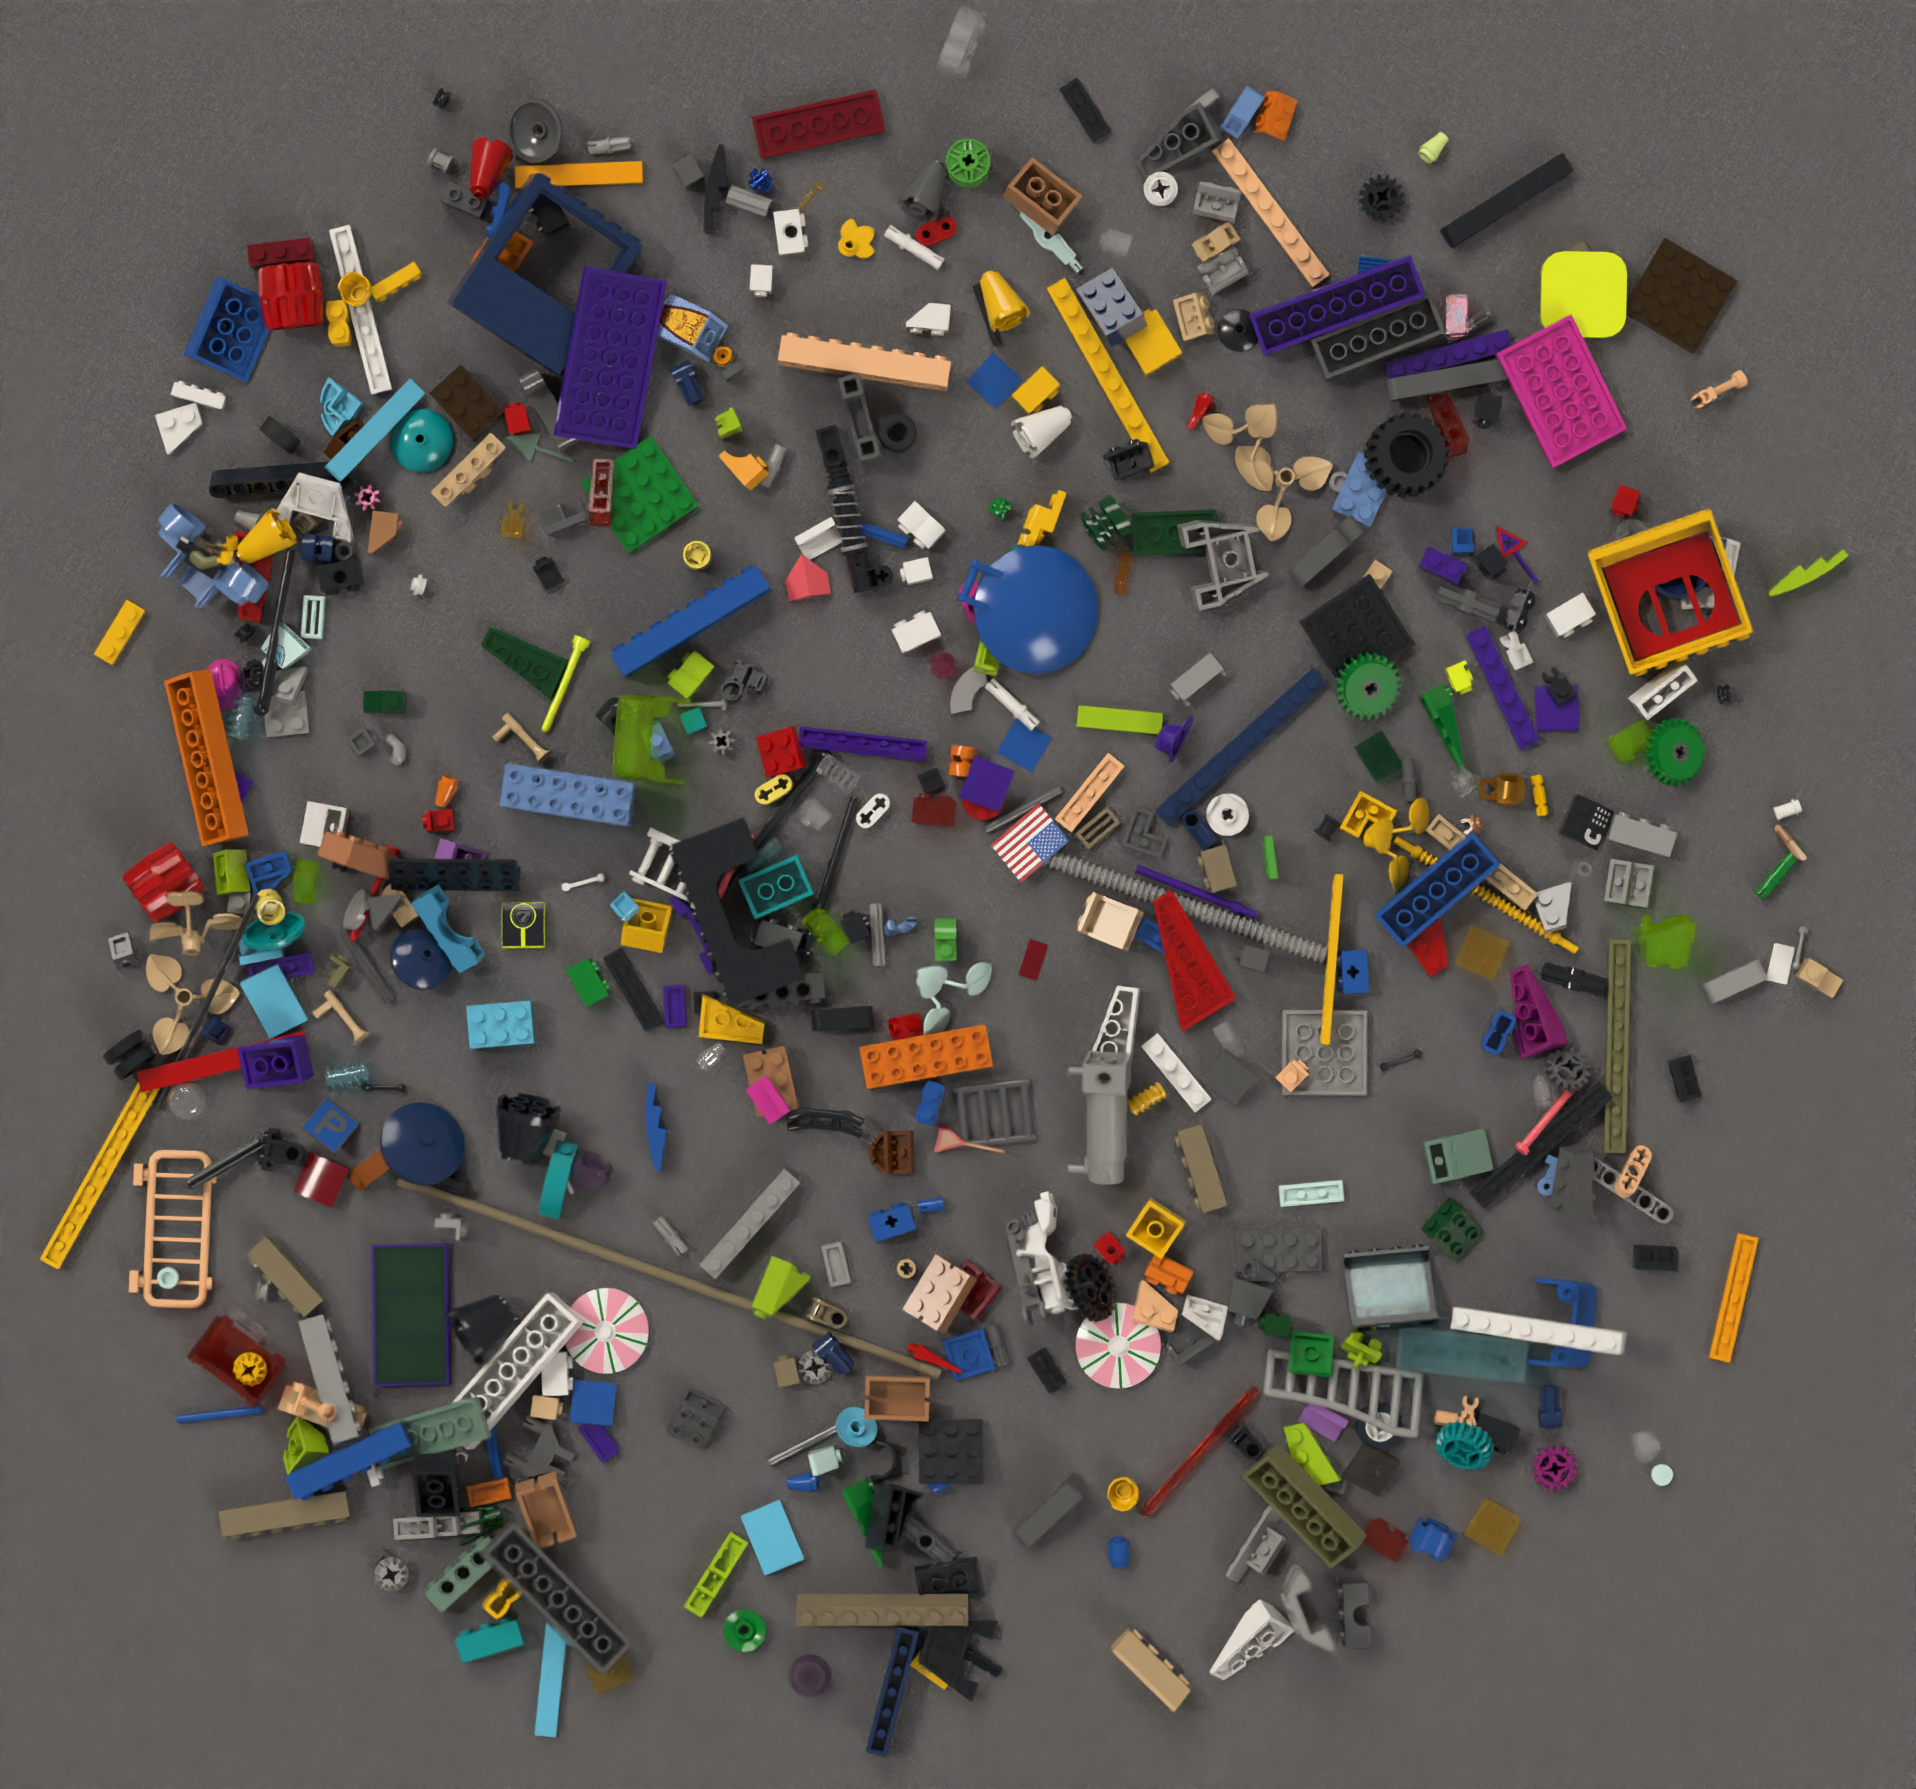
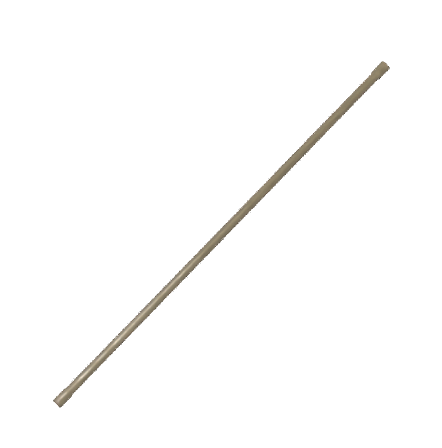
[396,1177,942,1379]

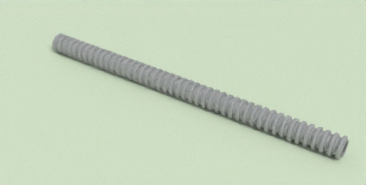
[1043,851,1328,964]

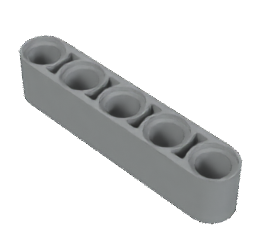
[1593,1157,1673,1223]

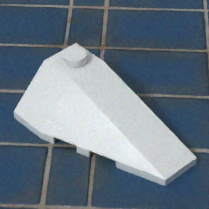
[1210,1599,1294,1680]

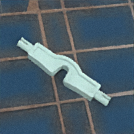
[1018,209,1084,273]

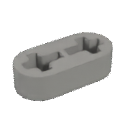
[1185,88,1221,110]

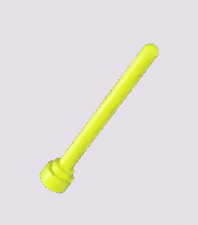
[542,635,591,733]

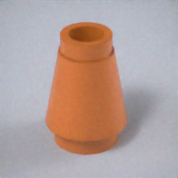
[434,775,459,808]

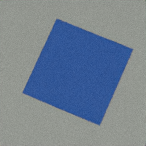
[966,353,1023,409]
[997,718,1052,773]

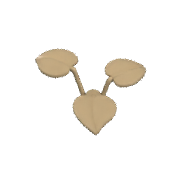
[1202,404,1277,491]
[1235,446,1333,541]
[150,892,247,956]
[146,954,240,1055]

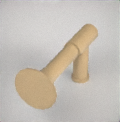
[492,713,553,765]
[312,990,371,1045]

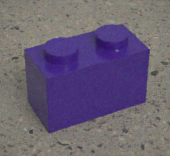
[1417,546,1467,586]

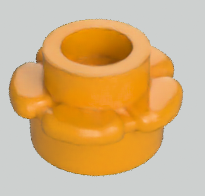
[713,346,734,367]

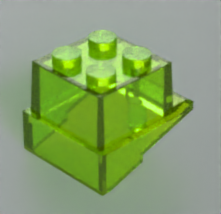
[1631,914,1697,969]

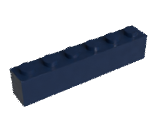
[865,1626,919,1757]

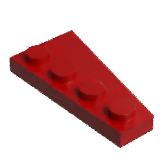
[235,531,275,623]

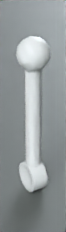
[562,874,605,891]

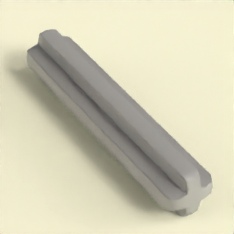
[870,903,886,966]

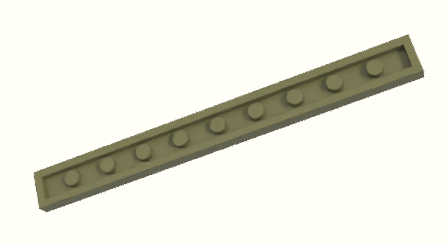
[1603,940,1631,1153]

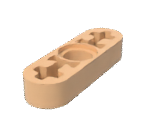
[1615,1145,1652,1198]

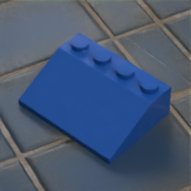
[183,277,269,382]

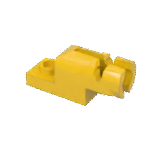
[1018,490,1067,547]

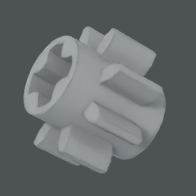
[708,728,735,755]

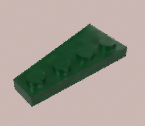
[481,626,568,699]

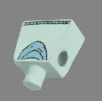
[261,622,312,670]

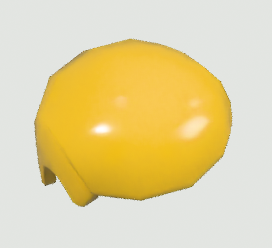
[338,272,372,307]
[1107,1477,1139,1512]

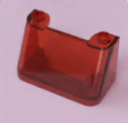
[186,1315,287,1408]

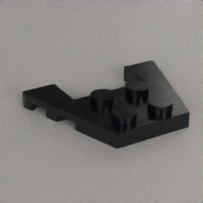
[918,1620,998,1702]

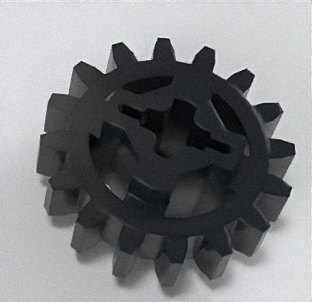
[1358,174,1405,221]

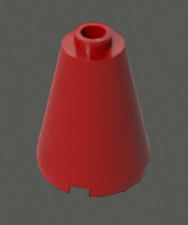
[470,137,513,199]

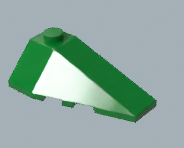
[1418,684,1465,771]
[842,1477,883,1567]

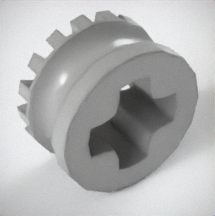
[255,1281,270,1302]

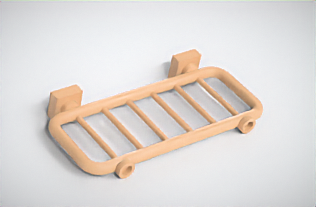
[129,1150,217,1309]

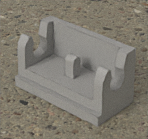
[1197,246,1249,294]

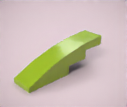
[1765,550,1849,598]
[683,1532,748,1618]

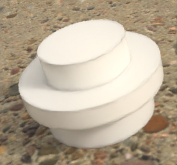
[410,574,427,595]

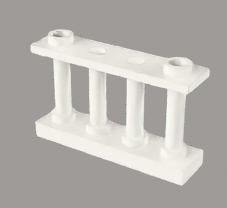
[629,827,695,909]

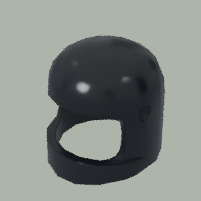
[595,697,633,738]

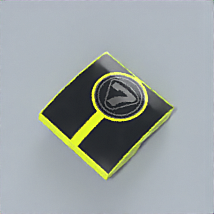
[502,902,545,949]

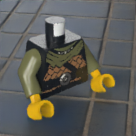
[175,535,238,579]

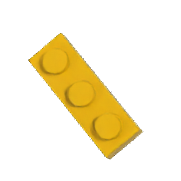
[94,600,146,665]

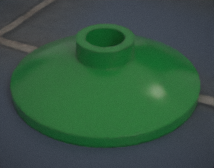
[723,1609,766,1652]

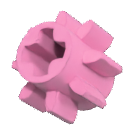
[354,485,381,511]

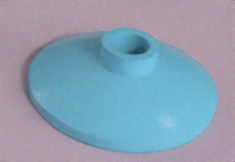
[836,1407,877,1447]

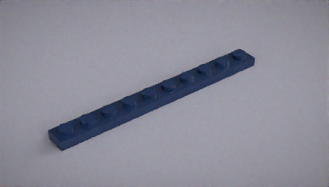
[1155,668,1327,826]

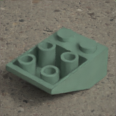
[1422,1128,1494,1184]

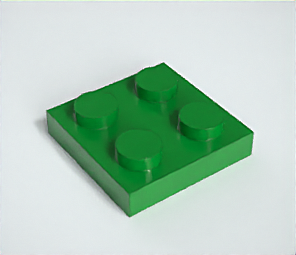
[1288,1331,1334,1378]

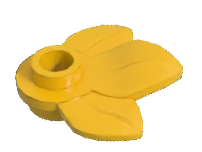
[838,219,875,258]

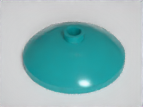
[390,409,454,473]
[242,912,306,951]

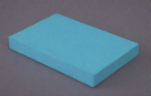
[240,963,309,1039]
[740,1499,804,1575]

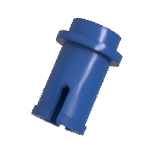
[918,1196,945,1214]

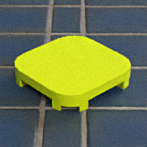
[1539,251,1627,338]

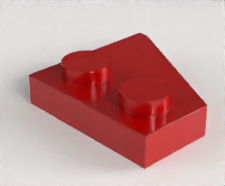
[1407,919,1448,977]

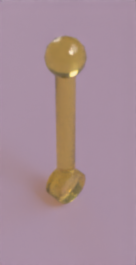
[792,181,824,211]

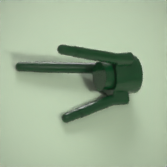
[459,1505,503,1545]

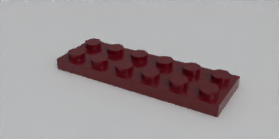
[752,89,885,159]

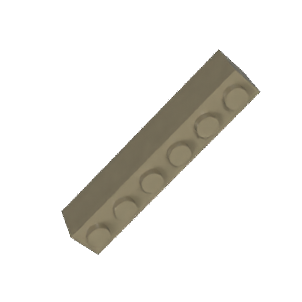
[219,1489,352,1540]

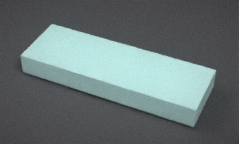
[1278,1180,1344,1207]

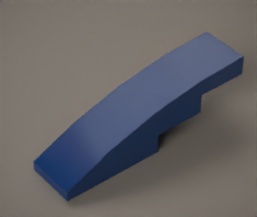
[646,1083,668,1172]

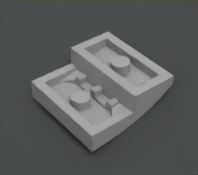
[1604,859,1655,908]

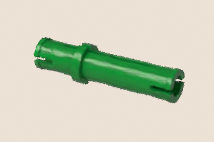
[1754,844,1805,901]

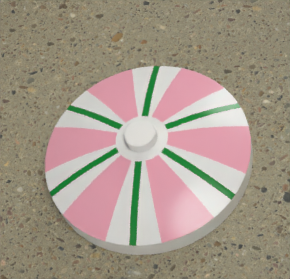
[565,1288,649,1374]
[1076,1303,1161,1388]

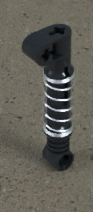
[823,445,893,593]

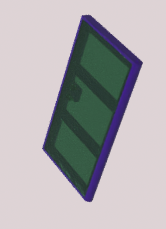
[372,1242,451,1386]

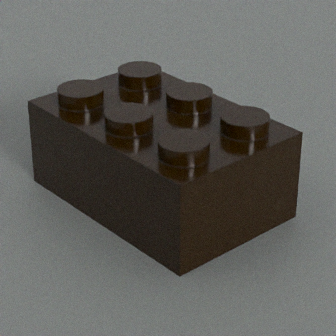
[429,364,505,443]

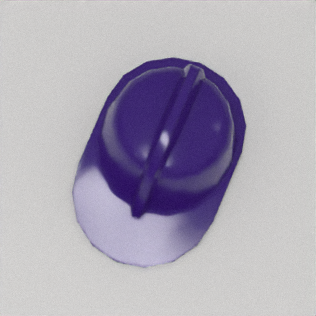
[1155,716,1194,763]

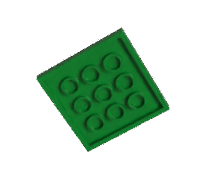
[581,436,699,554]

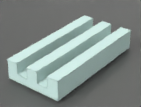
[301,595,326,639]

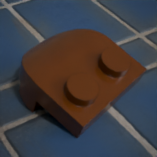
[869,1130,915,1174]

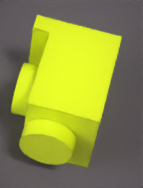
[1444,660,1473,695]

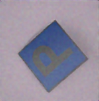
[301,1098,360,1154]

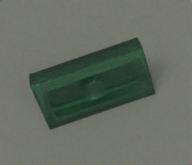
[1354,731,1402,783]

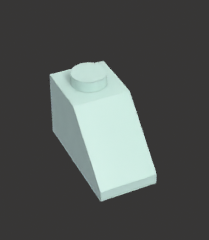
[808,1445,842,1476]

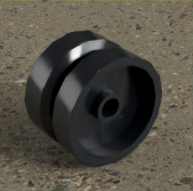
[102,1029,158,1081]

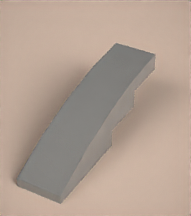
[393,1511,484,1540]

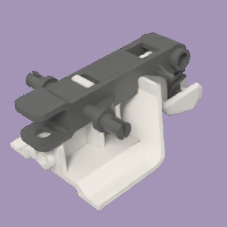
[1006,1191,1078,1327]

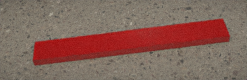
[136,1031,309,1093]

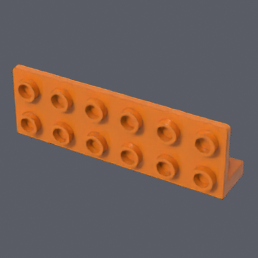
[860,1025,993,1089]

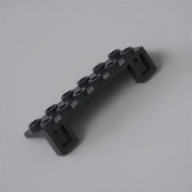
[388,858,521,892]

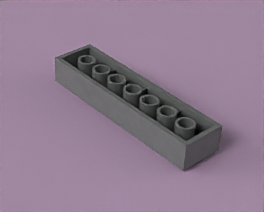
[479,1523,632,1675]

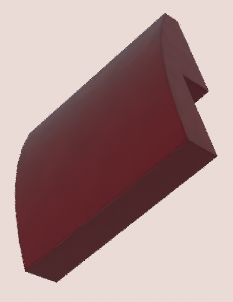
[294,1152,349,1208]
[960,1259,1002,1321]

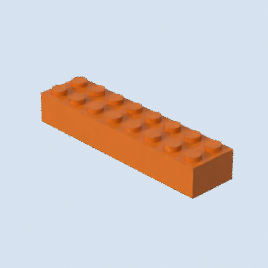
[164,669,249,847]

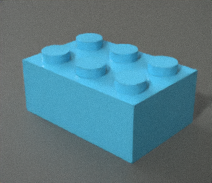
[466,1001,536,1049]

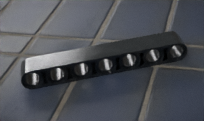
[1440,153,1575,249]
[209,461,356,499]

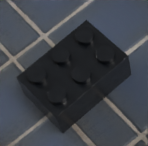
[411,1453,462,1517]

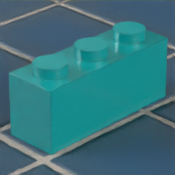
[455,1616,525,1664]

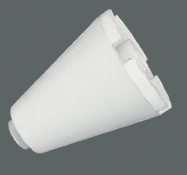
[1011,406,1072,458]

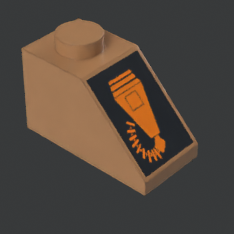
[368,511,403,555]

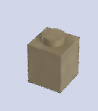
[773,1354,800,1387]

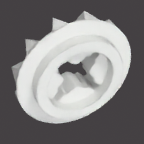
[1144,172,1178,206]

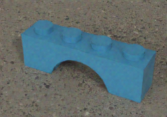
[411,884,486,973]

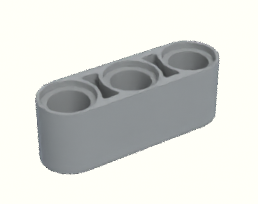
[1703,959,1768,1004]

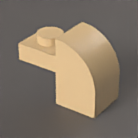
[1191,222,1241,262]

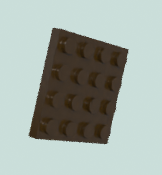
[1626,238,1738,355]

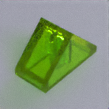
[293,860,319,904]

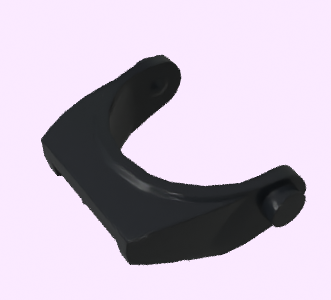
[871,1439,902,1481]

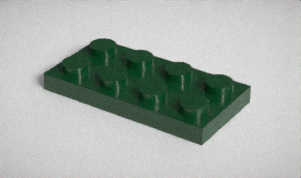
[1131,509,1217,556]

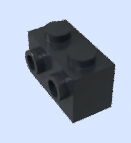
[840,910,871,945]

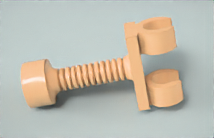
[1690,370,1748,409]
[285,1382,336,1422]

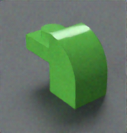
[935,918,956,961]

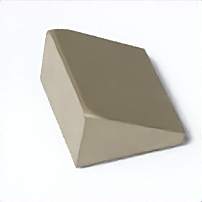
[291,512,324,535]

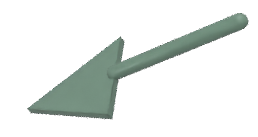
[507,432,574,462]

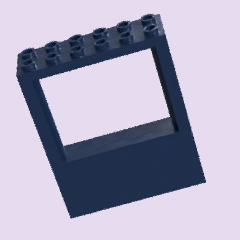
[447,173,643,375]

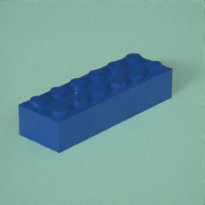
[1375,830,1501,948]

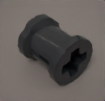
[1314,814,1341,842]

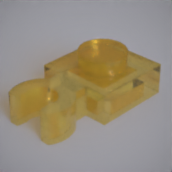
[500,501,525,540]

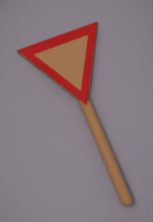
[934,1122,1005,1154]

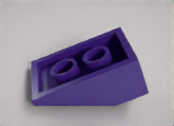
[237,1035,314,1089]

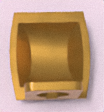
[1479,773,1525,806]

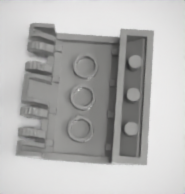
[1280,1564,1335,1651]

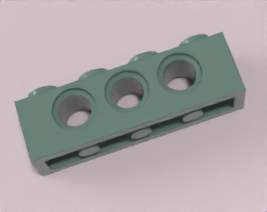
[424,1535,493,1613]

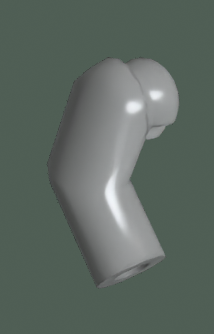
[385,733,406,765]

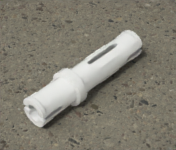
[884,225,944,270]
[985,678,1040,731]

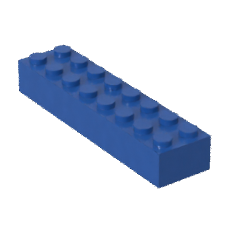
[610,565,771,679]

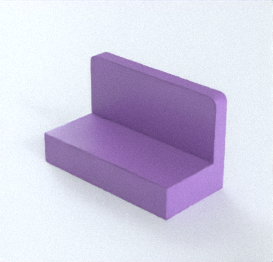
[1298,1403,1349,1441]

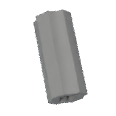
[726,186,772,217]

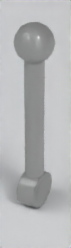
[1792,926,1808,970]

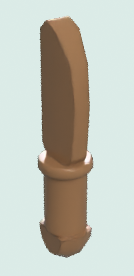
[1774,824,1808,861]

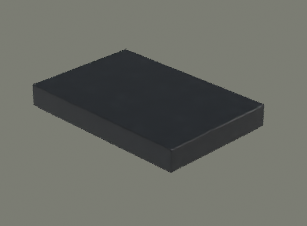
[914,1556,984,1599]

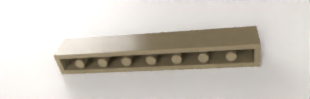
[796,1594,968,1626]

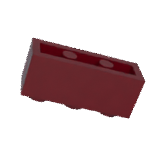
[247,238,316,270]

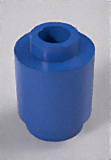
[1108,1536,1130,1568]

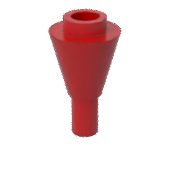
[1186,392,1216,430]

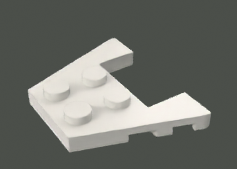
[276,473,353,543]

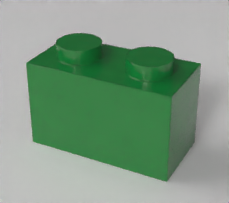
[566,958,611,1007]

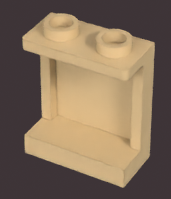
[1077,892,1144,952]

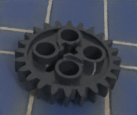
[1064,1253,1117,1323]

